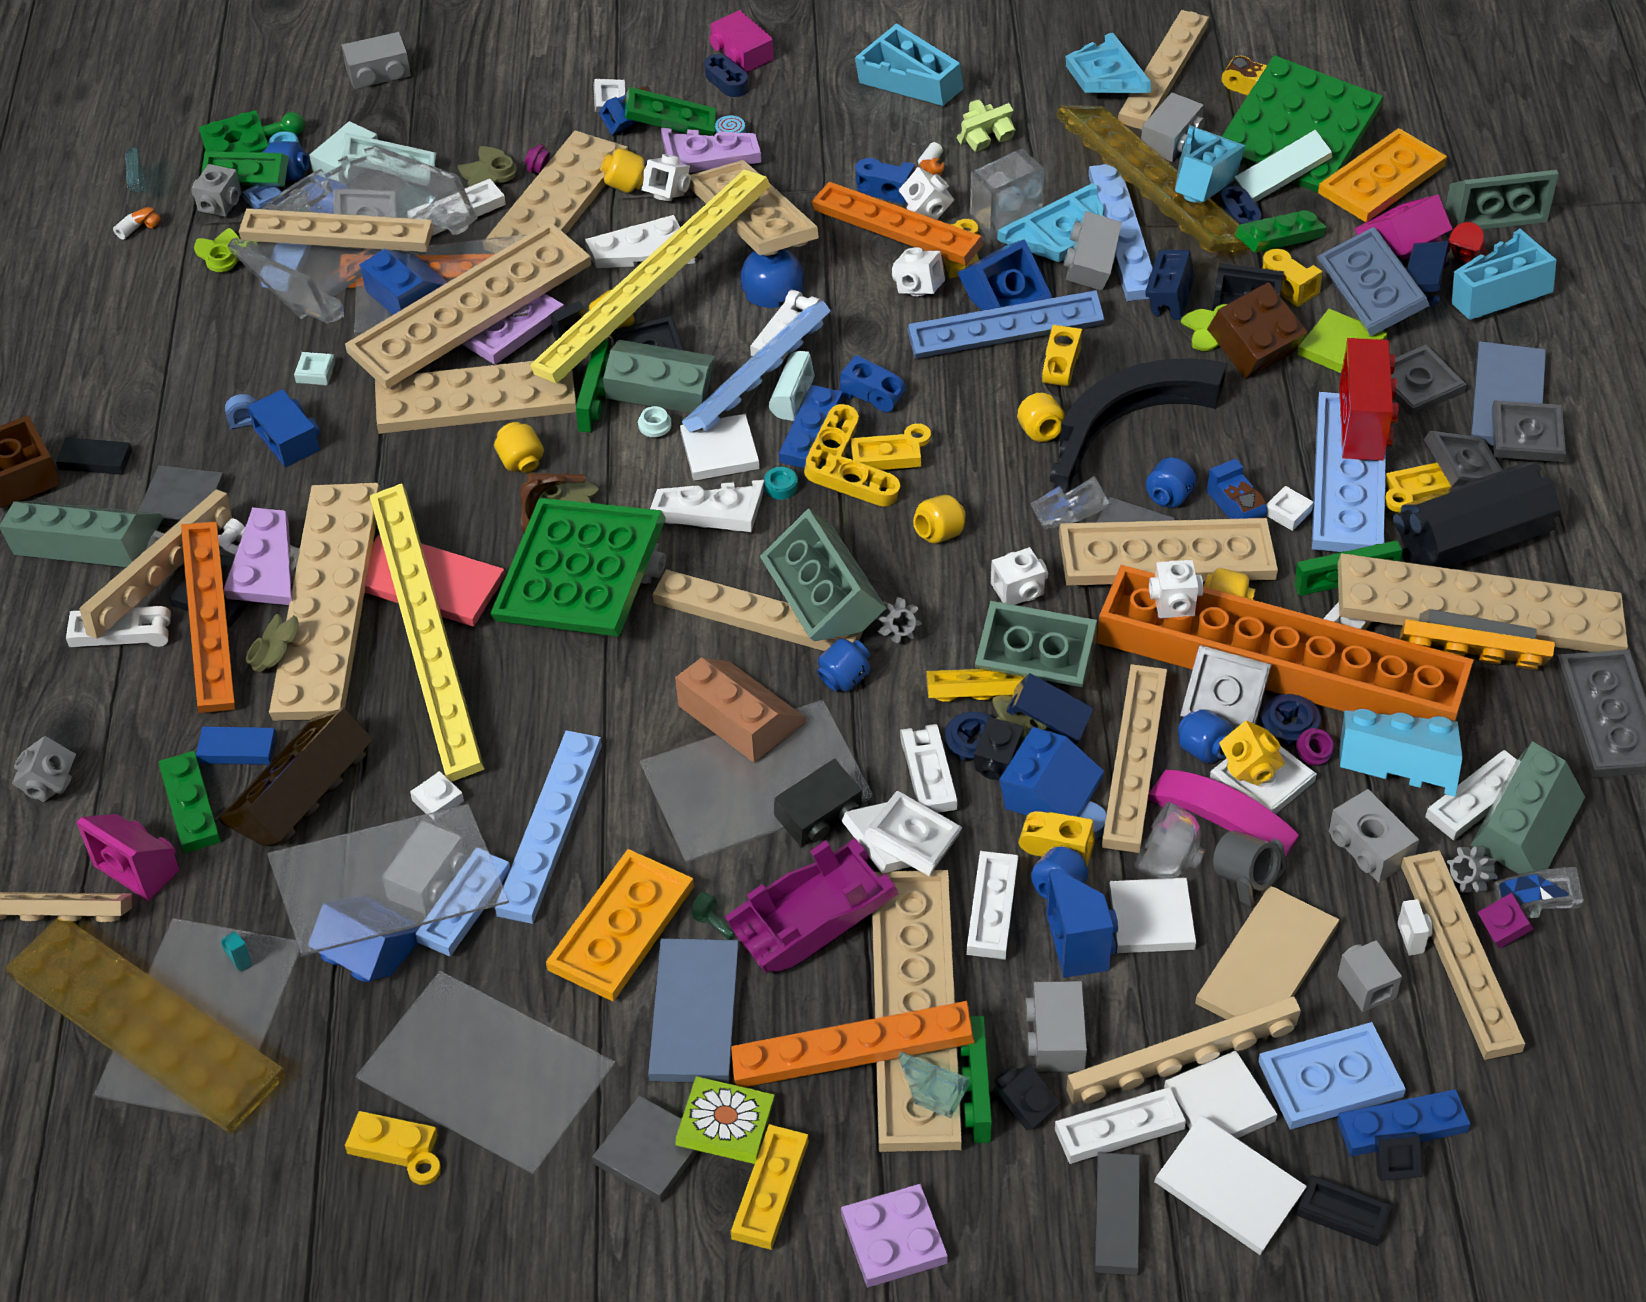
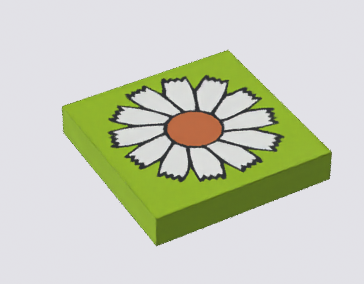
[675,1076,774,1164]

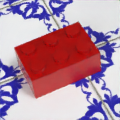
[1339,338,1398,461]

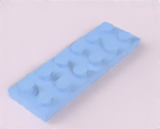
[1311,392,1386,552]

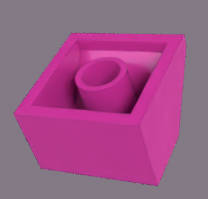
[1354,194,1452,260]
[76,814,179,901]

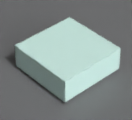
[294,352,336,385]

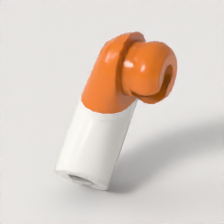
[918,142,945,176]
[113,207,161,240]

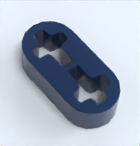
[704,54,748,97]
[1219,186,1262,232]

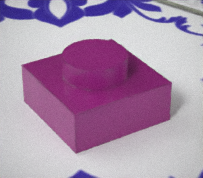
[1478,893,1534,949]

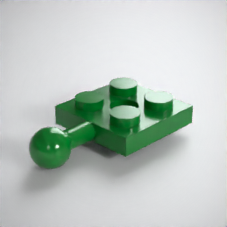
[198,110,305,153]

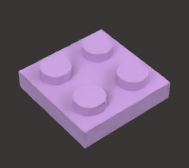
[841,1184,948,1288]

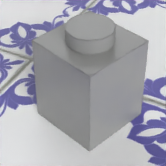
[1338,940,1402,1012]

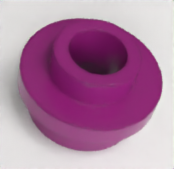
[524,144,551,174]
[1296,728,1333,766]

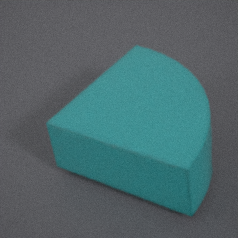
[220,931,253,971]

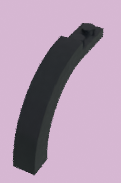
[1050,358,1227,500]

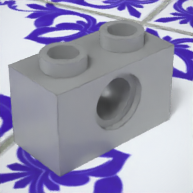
[1329,789,1419,883]

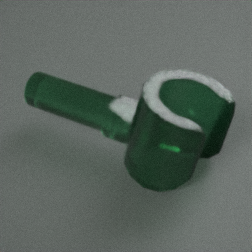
[692,892,735,940]

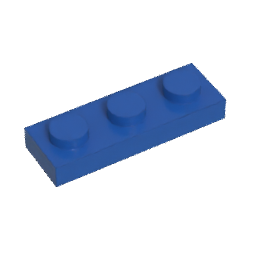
[779,385,843,468]
[1337,1089,1470,1157]

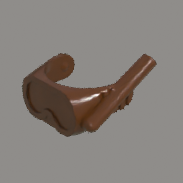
[520,473,586,533]

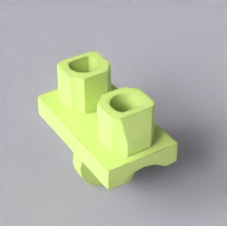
[957,100,1015,152]

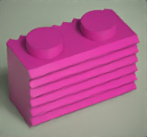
[709,10,774,73]

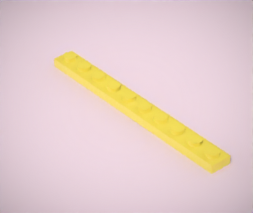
[530,169,770,384]
[370,484,484,782]

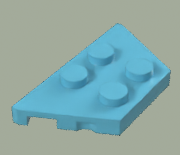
[1065,33,1151,93]
[997,183,1104,262]

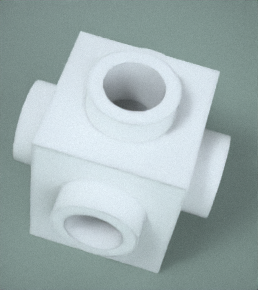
[642,154,691,201]
[899,167,954,220]
[892,247,945,297]
[991,547,1048,605]
[1149,560,1203,618]

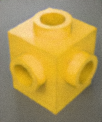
[1219,720,1285,786]

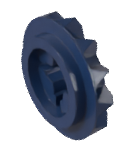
[1260,694,1320,745]
[944,712,993,761]

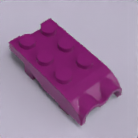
[724,838,899,974]

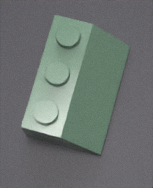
[1445,170,1559,229]
[603,340,715,413]
[975,601,1097,687]
[1471,741,1585,878]

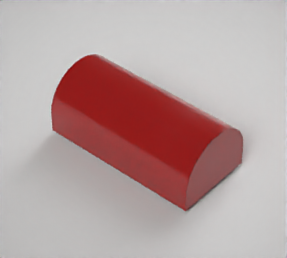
[1449,222,1488,263]

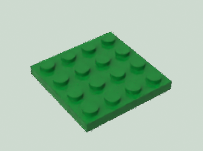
[1221,55,1383,193]
[490,498,666,637]

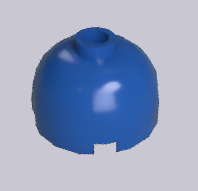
[740,248,804,308]

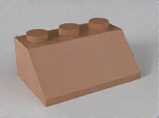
[675,657,806,763]

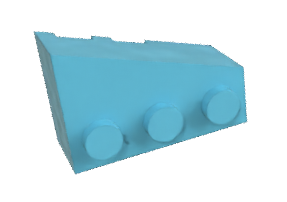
[855,23,964,106]
[1175,125,1246,203]
[1452,229,1557,320]
[1339,709,1462,797]

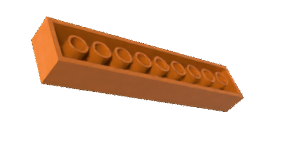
[1097,565,1474,721]

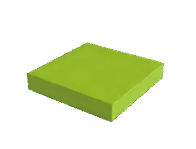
[1297,309,1387,373]

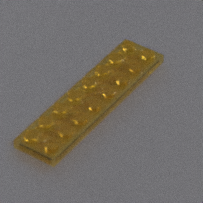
[1056,105,1251,252]
[5,917,286,1134]

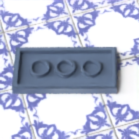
[1317,227,1429,336]
[1470,341,1546,446]
[648,939,739,1083]

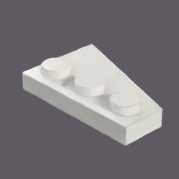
[585,215,695,268]
[650,480,764,532]

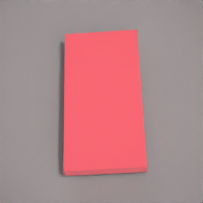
[365,533,506,627]

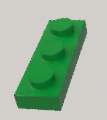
[625,87,716,136]
[201,151,289,187]
[1235,210,1327,253]
[576,339,610,433]
[1294,540,1402,596]
[158,751,221,854]
[960,1016,991,1143]

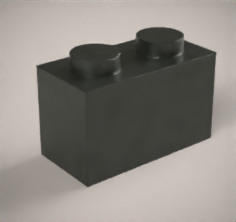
[774,758,862,847]

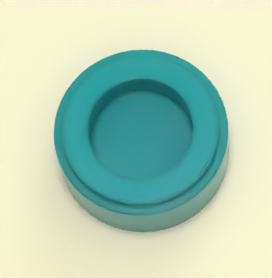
[764,467,798,500]

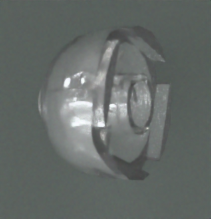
[1134,801,1205,879]

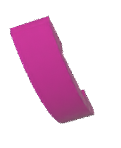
[1148,770,1299,858]

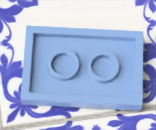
[1258,1022,1406,1130]

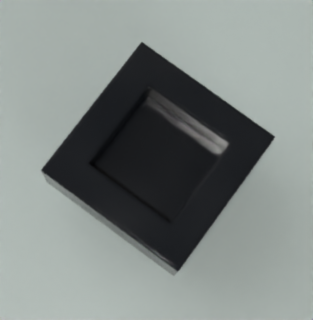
[551,301,586,340]
[1374,1132,1422,1181]

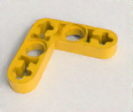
[804,404,900,507]

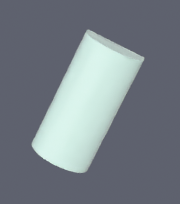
[769,351,815,421]

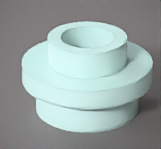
[638,406,672,437]

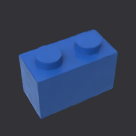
[248,389,320,467]

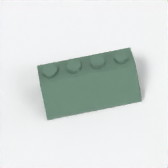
[0,501,163,567]
[760,508,886,641]

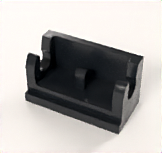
[1212,263,1284,311]

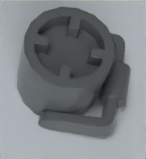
[1213,830,1286,908]

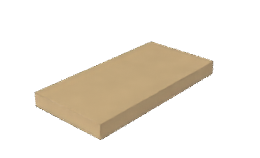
[1195,886,1339,1040]

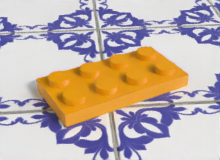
[1318,128,1447,223]
[1399,619,1555,670]
[546,849,694,1002]

